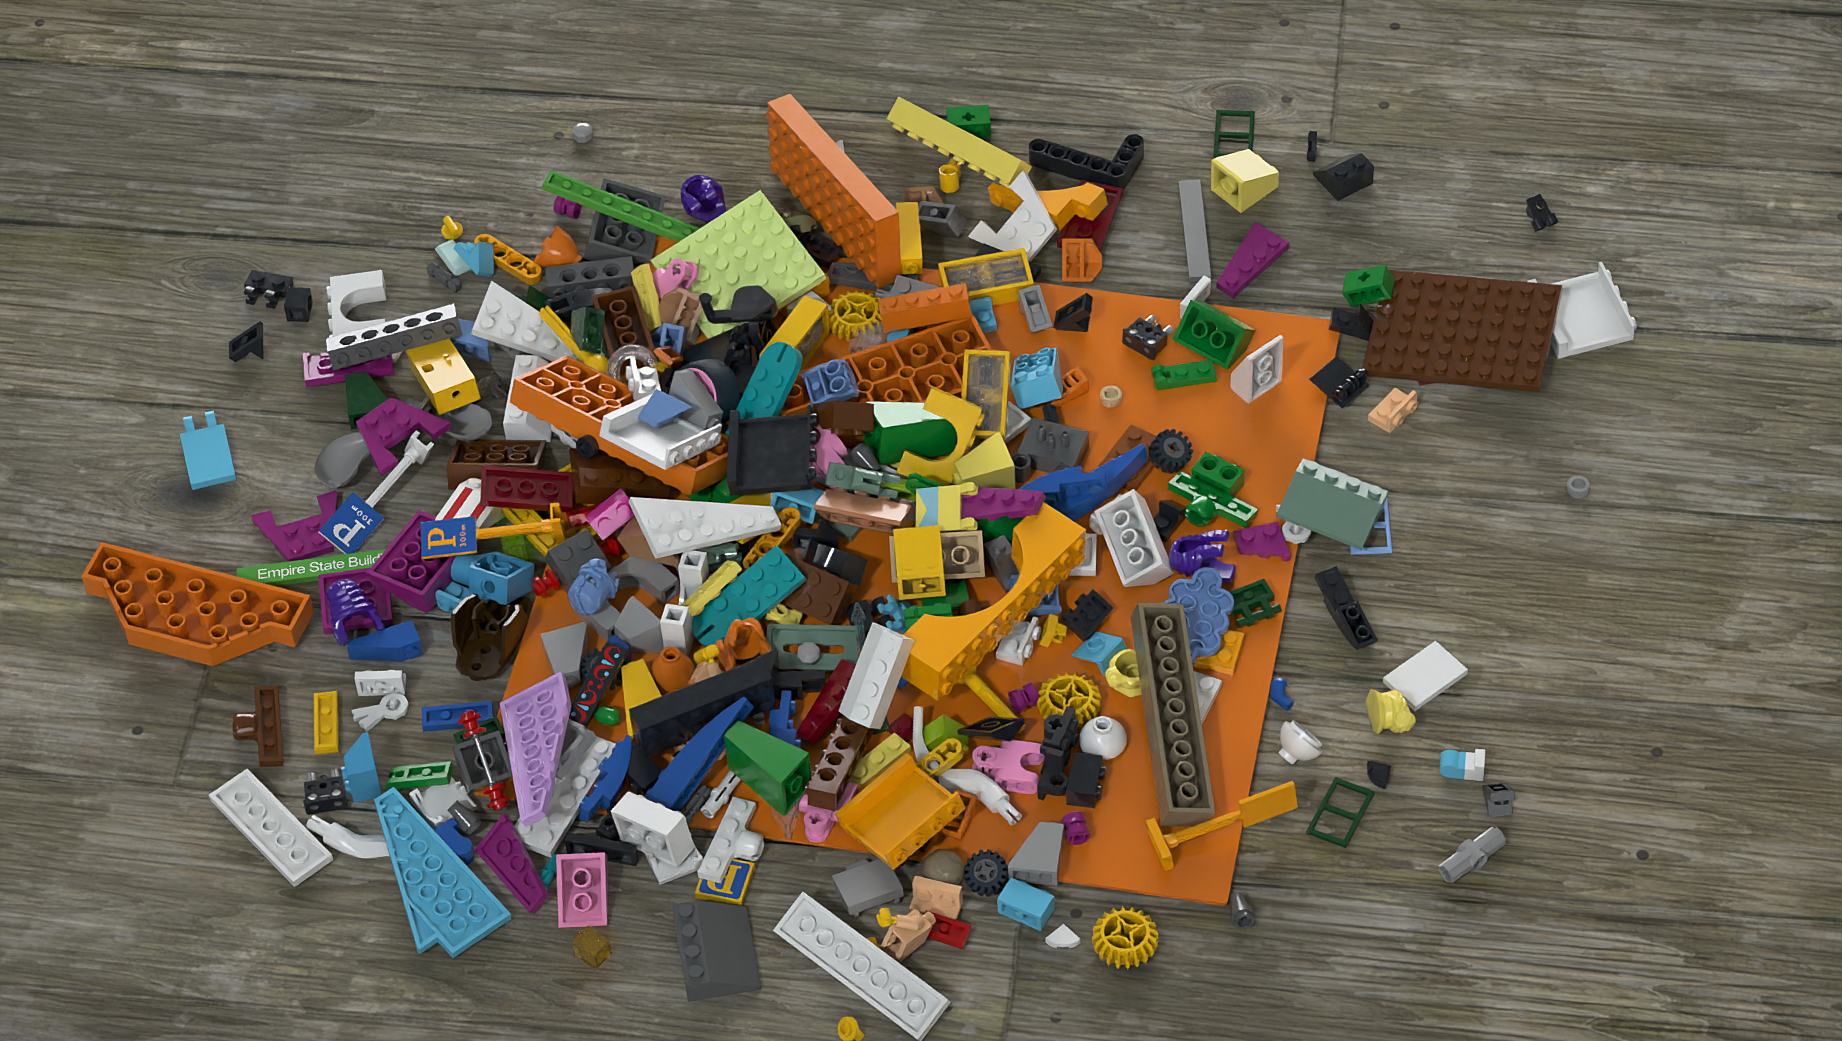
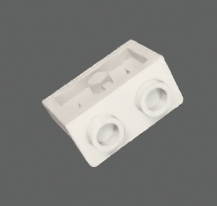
[626,358,661,400]
[996,617,1041,666]
[355,670,406,696]

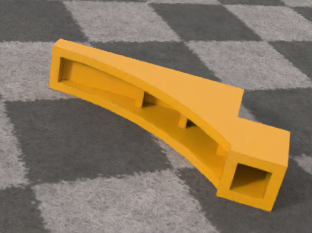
[988,182,1108,231]

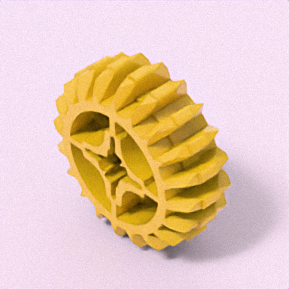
[828,290,883,344]
[1037,672,1101,729]
[1092,906,1158,970]

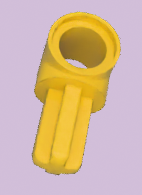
[939,159,962,193]

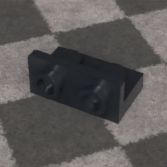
[798,232,843,269]
[1061,589,1113,641]

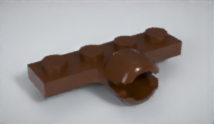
[233,686,284,767]

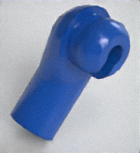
[1270,678,1294,711]

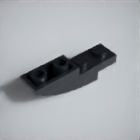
[538,288,612,324]
[1315,566,1378,650]
[737,665,826,700]

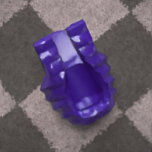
[680,175,727,223]
[1169,530,1236,583]
[326,579,385,646]

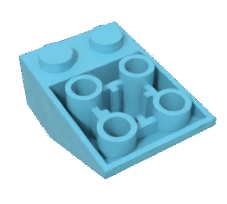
[1010,347,1063,409]

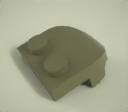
[776,209,817,233]

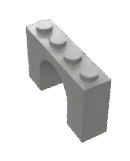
[573,556,680,642]

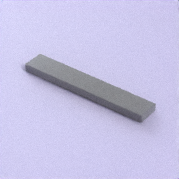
[1179,179,1211,282]

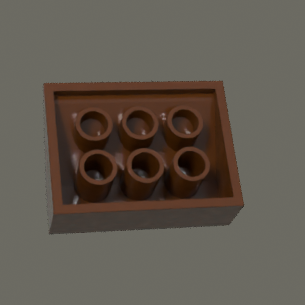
[447,439,546,490]
[569,448,670,504]

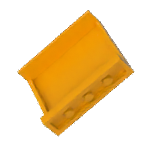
[835,753,965,870]

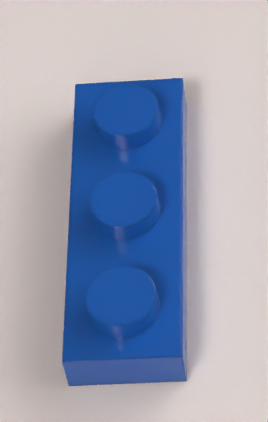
[422,701,493,732]

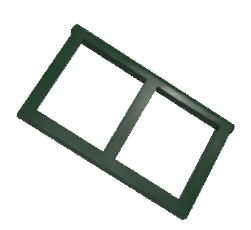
[1213,110,1255,159]
[1306,777,1375,848]

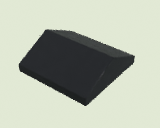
[957,716,1025,742]

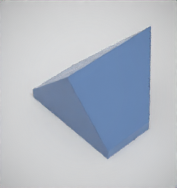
[651,323,688,371]
[638,389,692,428]

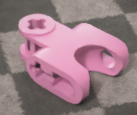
[653,259,699,301]
[813,425,848,489]
[972,740,1045,794]
[799,774,859,843]

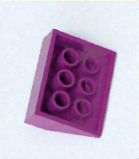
[367,510,479,613]

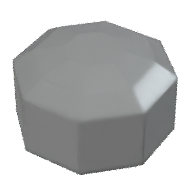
[572,123,593,143]
[797,642,820,665]

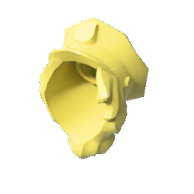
[1105,649,1142,697]
[1366,689,1416,734]

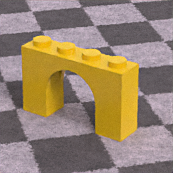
[896,386,985,486]

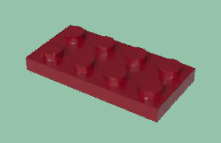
[1057,180,1123,252]
[480,465,573,512]

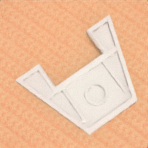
[968,170,1057,262]

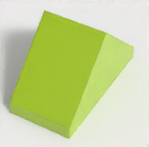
[922,714,969,751]

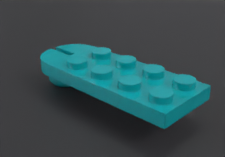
[724,342,803,437]
[692,545,806,648]

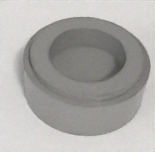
[1566,476,1590,498]

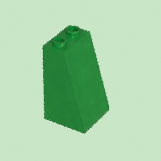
[863,402,958,465]
[724,721,812,816]

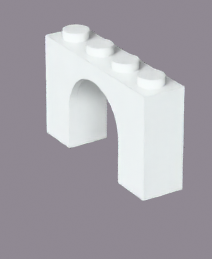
[327,270,387,338]
[660,550,710,656]

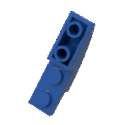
[1018,466,1108,507]
[770,691,802,749]
[579,735,632,823]

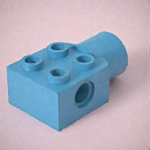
[451,552,534,605]

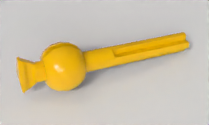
[538,306,622,382]
[956,666,1026,735]

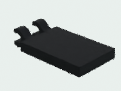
[679,325,749,369]

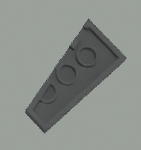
[827,262,920,292]

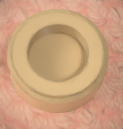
[1100,386,1123,408]

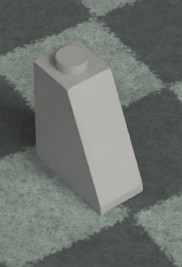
[669,369,723,430]
[540,621,589,688]
[1008,822,1064,886]

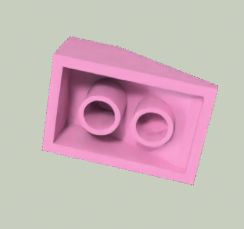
[556,852,608,928]

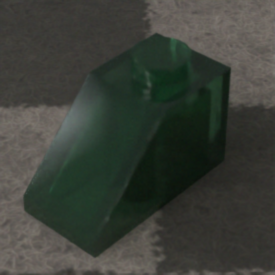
[570,307,605,354]

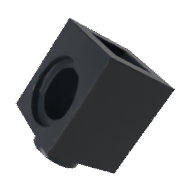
[284,287,313,322]

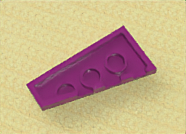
[1216,222,1289,299]
[303,353,394,387]
[961,487,1046,521]
[475,814,549,914]

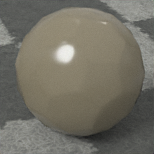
[922,849,964,886]

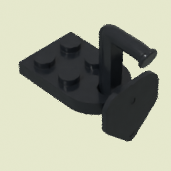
[699,285,778,361]

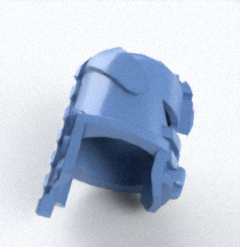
[568,558,620,615]

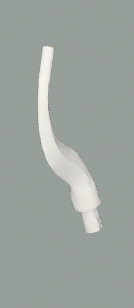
[913,706,1022,826]
[306,815,389,858]

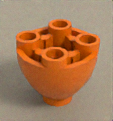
[534,226,583,268]
[650,646,696,696]

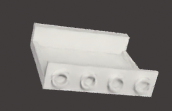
[1527,262,1637,359]
[599,394,722,470]

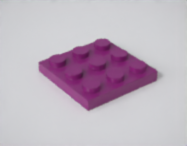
[318,567,393,634]

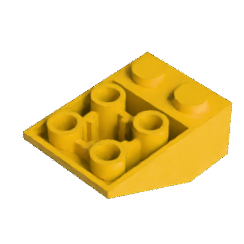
[893,525,946,600]

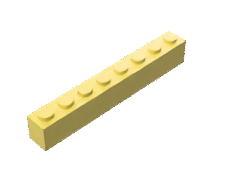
[886,96,1032,189]

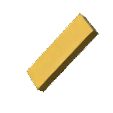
[314,691,339,755]

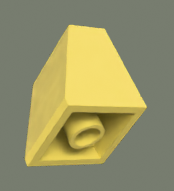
[1211,149,1279,213]
[952,432,1015,489]

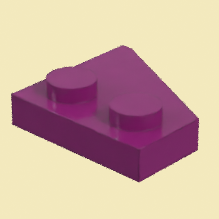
[1233,522,1290,562]

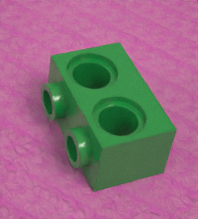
[1191,452,1245,497]

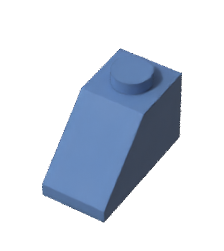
[450,319,491,362]

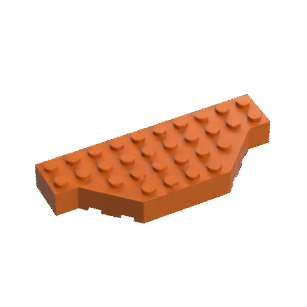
[81,542,314,666]

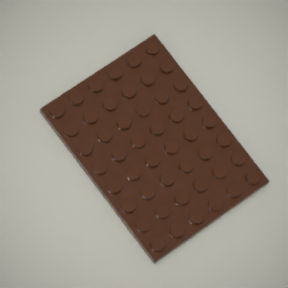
[1362,270,1563,392]

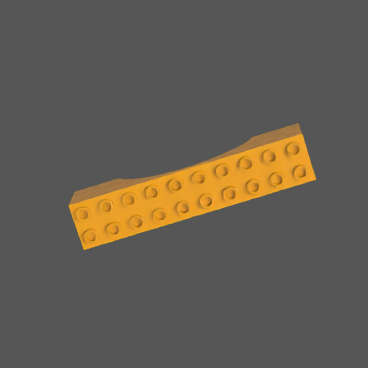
[901,502,1086,701]

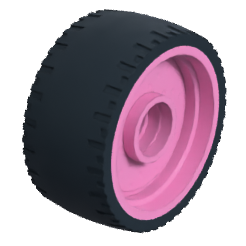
[678,359,740,424]

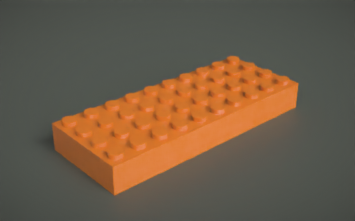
[766,94,901,288]
[779,315,993,447]
[509,355,729,495]

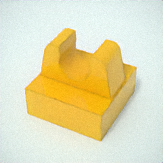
[1039,614,1067,647]

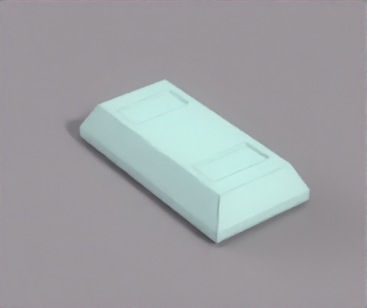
[435,239,472,277]

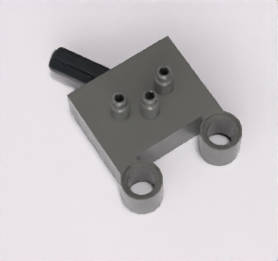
[1011,404,1089,483]

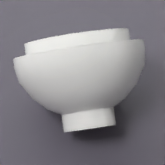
[1079,716,1127,760]
[1279,721,1323,764]

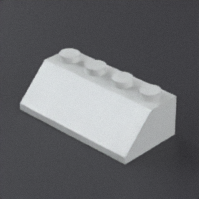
[503,355,552,442]
[1094,489,1174,587]
[839,622,915,729]

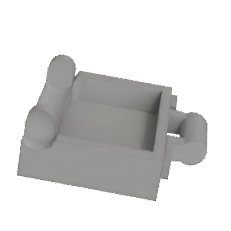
[556,719,597,780]
[832,859,904,918]

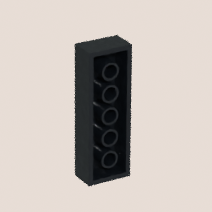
[629,658,775,758]

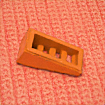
[653,346,684,372]
[1045,367,1089,407]
[938,789,979,841]

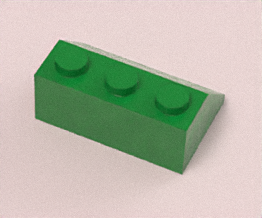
[1172,300,1256,369]

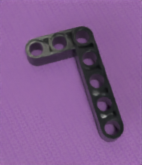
[1029,134,1144,190]

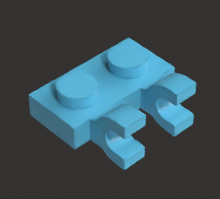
[877,594,911,635]

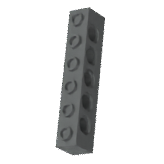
[326,304,462,370]

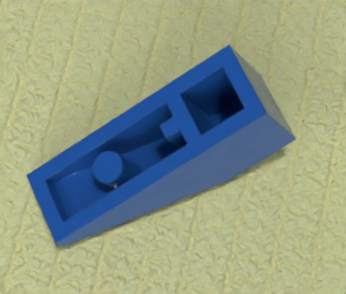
[346,620,423,662]

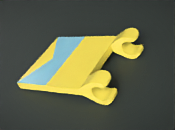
[916,482,978,532]

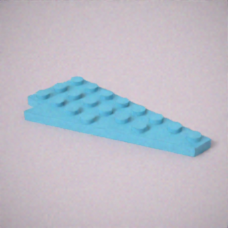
[374,787,511,958]

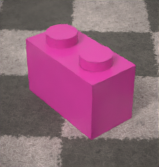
[585,488,634,540]

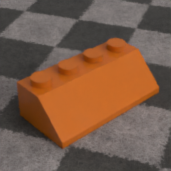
[878,283,972,333]

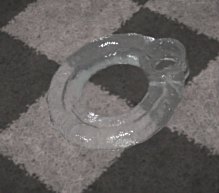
[606,344,658,386]

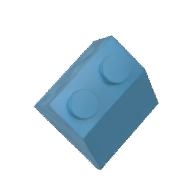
[341,732,382,803]

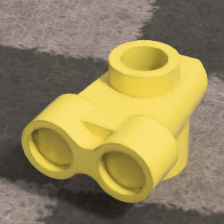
[763,604,803,626]

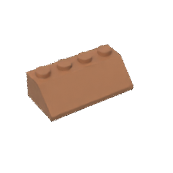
[813,487,916,534]

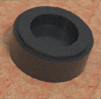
[576,435,599,459]

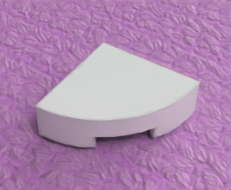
[1046,924,1080,948]

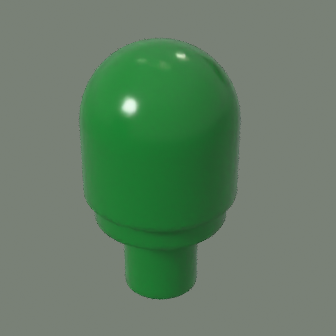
[593,705,621,726]

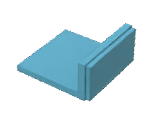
[1072,631,1127,676]

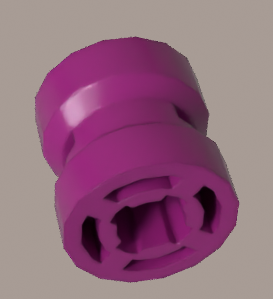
[553,196,582,219]
[1008,682,1040,713]
[1061,811,1090,845]

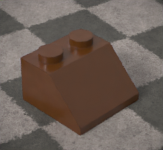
[812,401,874,436]

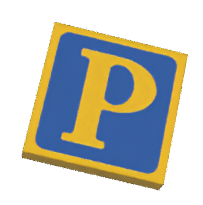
[695,859,755,906]

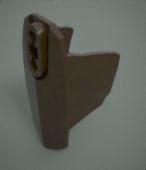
[451,593,533,681]

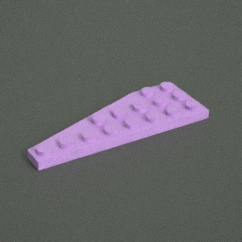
[500,672,571,827]

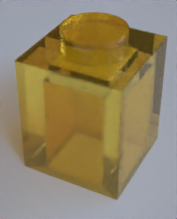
[572,925,612,970]

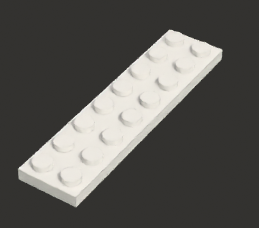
[773,892,951,1041]

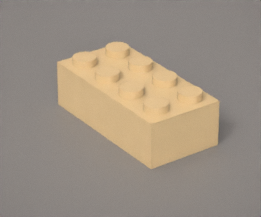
[889,530,985,583]

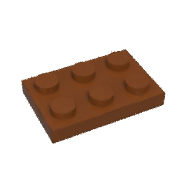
[1096,425,1157,491]

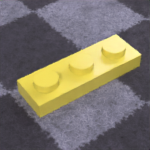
[631,264,661,334]
[680,560,742,617]
[850,733,911,793]

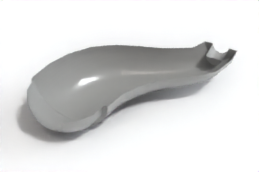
[436,403,492,443]
[314,432,370,488]

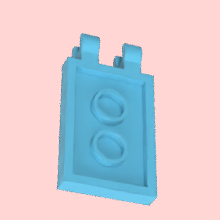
[180,411,236,490]

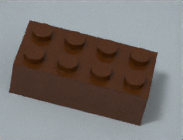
[592,286,657,377]
[767,547,858,625]

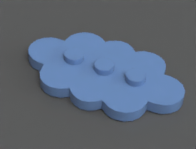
[1163,567,1234,665]

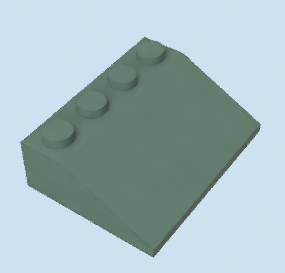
[1276,458,1389,550]

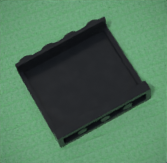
[727,404,818,496]

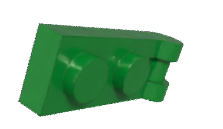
[1151,359,1217,390]
[385,761,454,791]

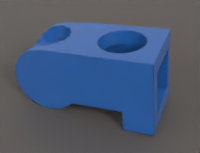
[434,818,474,865]

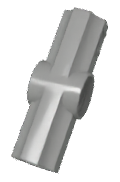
[1438,827,1506,883]

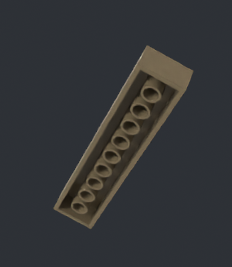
[1130,603,1215,826]

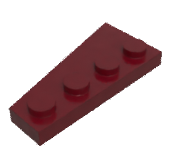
[797,659,856,746]

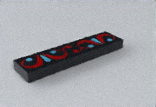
[569,642,629,728]

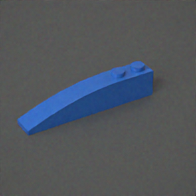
[1052,444,1148,522]
[645,697,754,812]

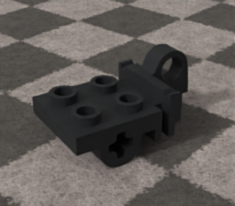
[1037,707,1079,800]

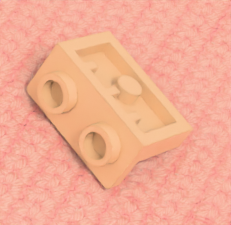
[1368,388,1418,433]
[909,875,963,920]

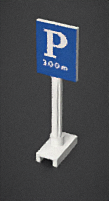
[318,430,434,554]

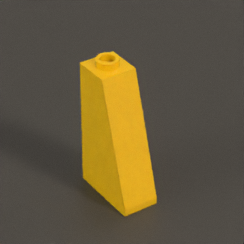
[896,202,922,274]
[621,659,661,746]

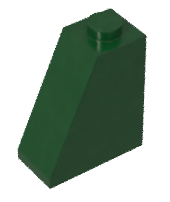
[345,372,387,429]

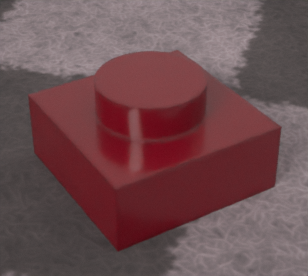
[888,713,913,743]

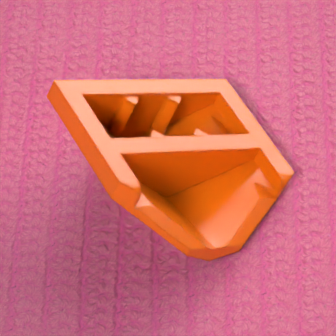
[1062,239,1102,282]

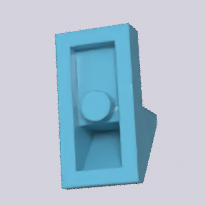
[454,241,494,278]

